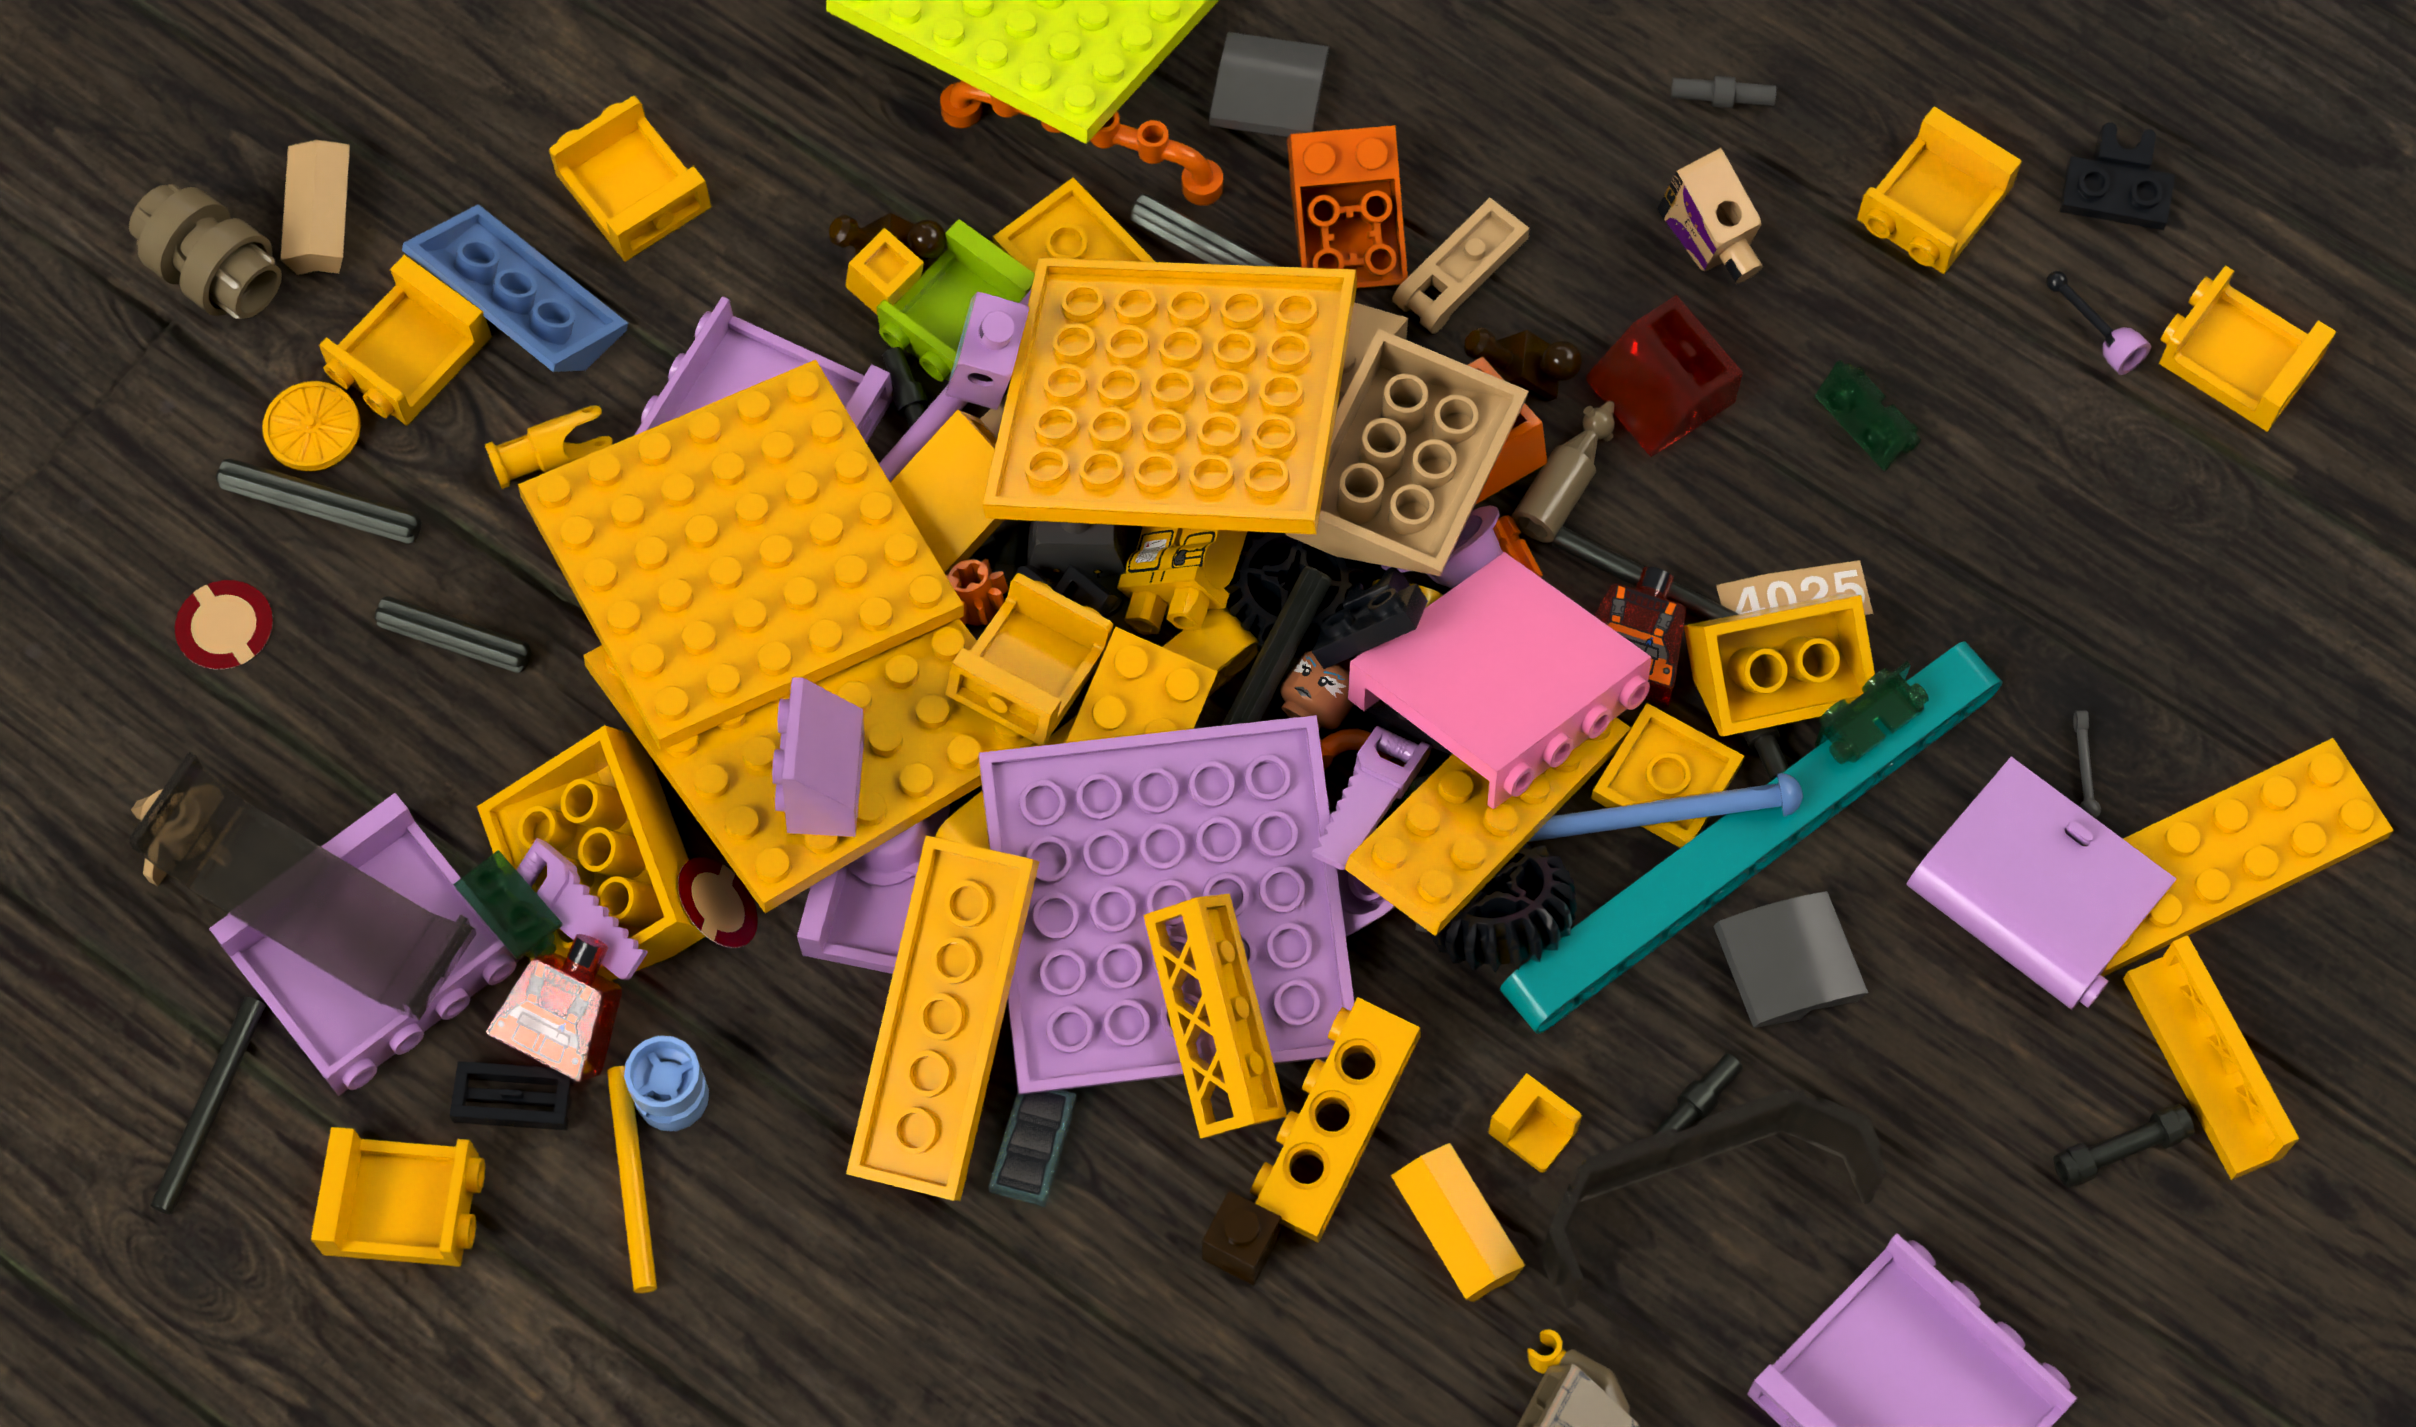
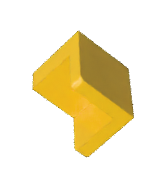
[845,228,924,314]
[1488,1073,1582,1173]

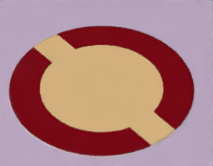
[175,580,273,669]
[678,858,758,948]

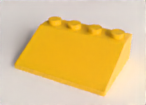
[477,725,706,1003]

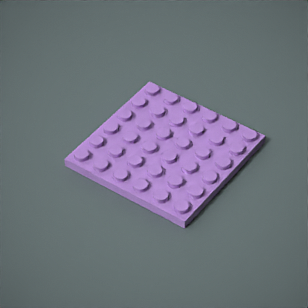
[978,715,1361,1095]

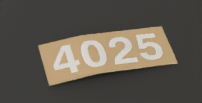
[1716,560,1873,615]

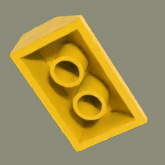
[1684,594,1880,736]

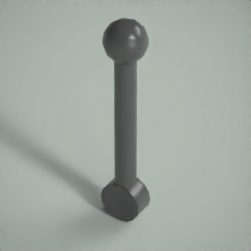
[2073,710,2101,819]

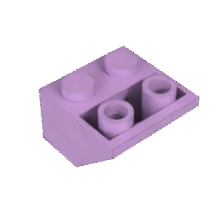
[772,677,865,837]

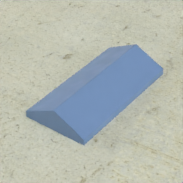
[402,204,628,372]

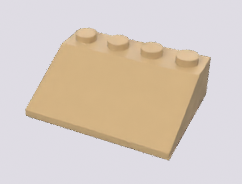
[1286,328,1529,576]

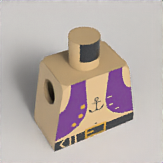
[1657,148,1763,283]

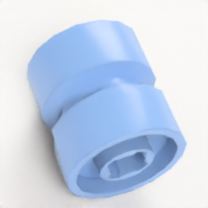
[624,1036,709,1131]

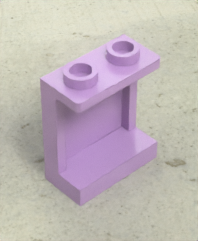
[797,859,919,974]

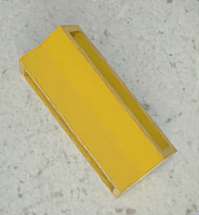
[1391,1143,1525,1302]

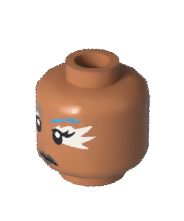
[1280,651,1355,730]

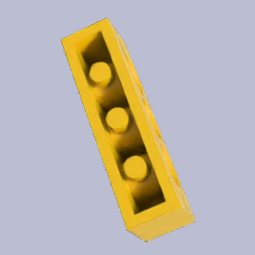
[1250,997,1421,1243]

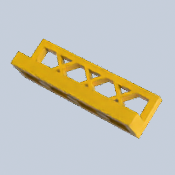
[1143,893,1287,1139]
[2123,935,2299,1180]

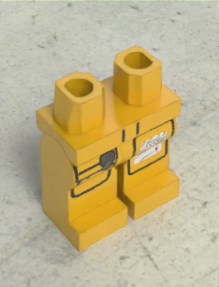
[1117,526,1248,635]

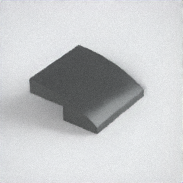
[1209,32,1329,137]
[1714,891,1868,1028]

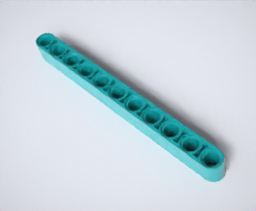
[1500,641,2003,1034]

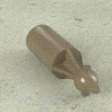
[1512,401,1615,543]

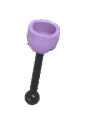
[2046,271,2151,375]

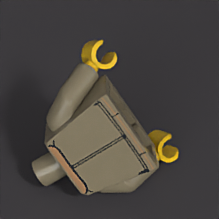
[1517,1329,1640,1427]

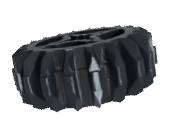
[1224,532,1367,657]
[1430,842,1577,973]

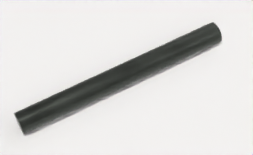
[1552,526,1738,621]
[150,997,266,1215]

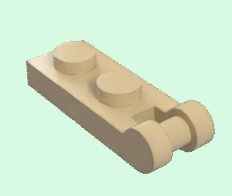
[1392,198,1530,334]

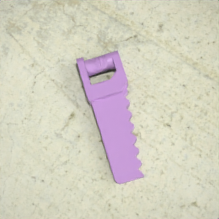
[1312,726,1432,870]
[501,838,648,980]

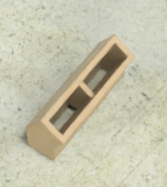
[280,140,350,275]

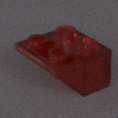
[1586,295,1743,457]

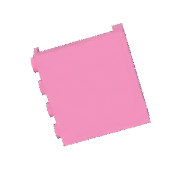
[1348,552,1651,810]

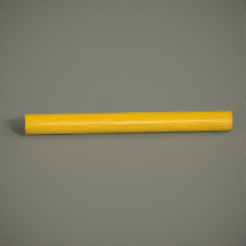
[607,1066,657,1293]

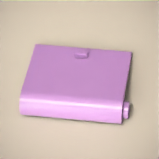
[1907,757,2176,1010]

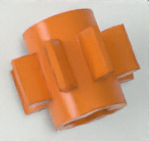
[946,559,1009,626]

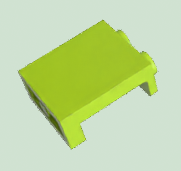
[876,219,1035,381]

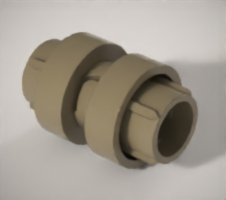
[129,184,282,319]

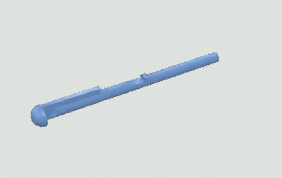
[1528,773,1803,842]

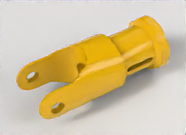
[484,405,613,489]

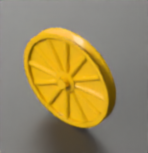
[262,381,361,471]

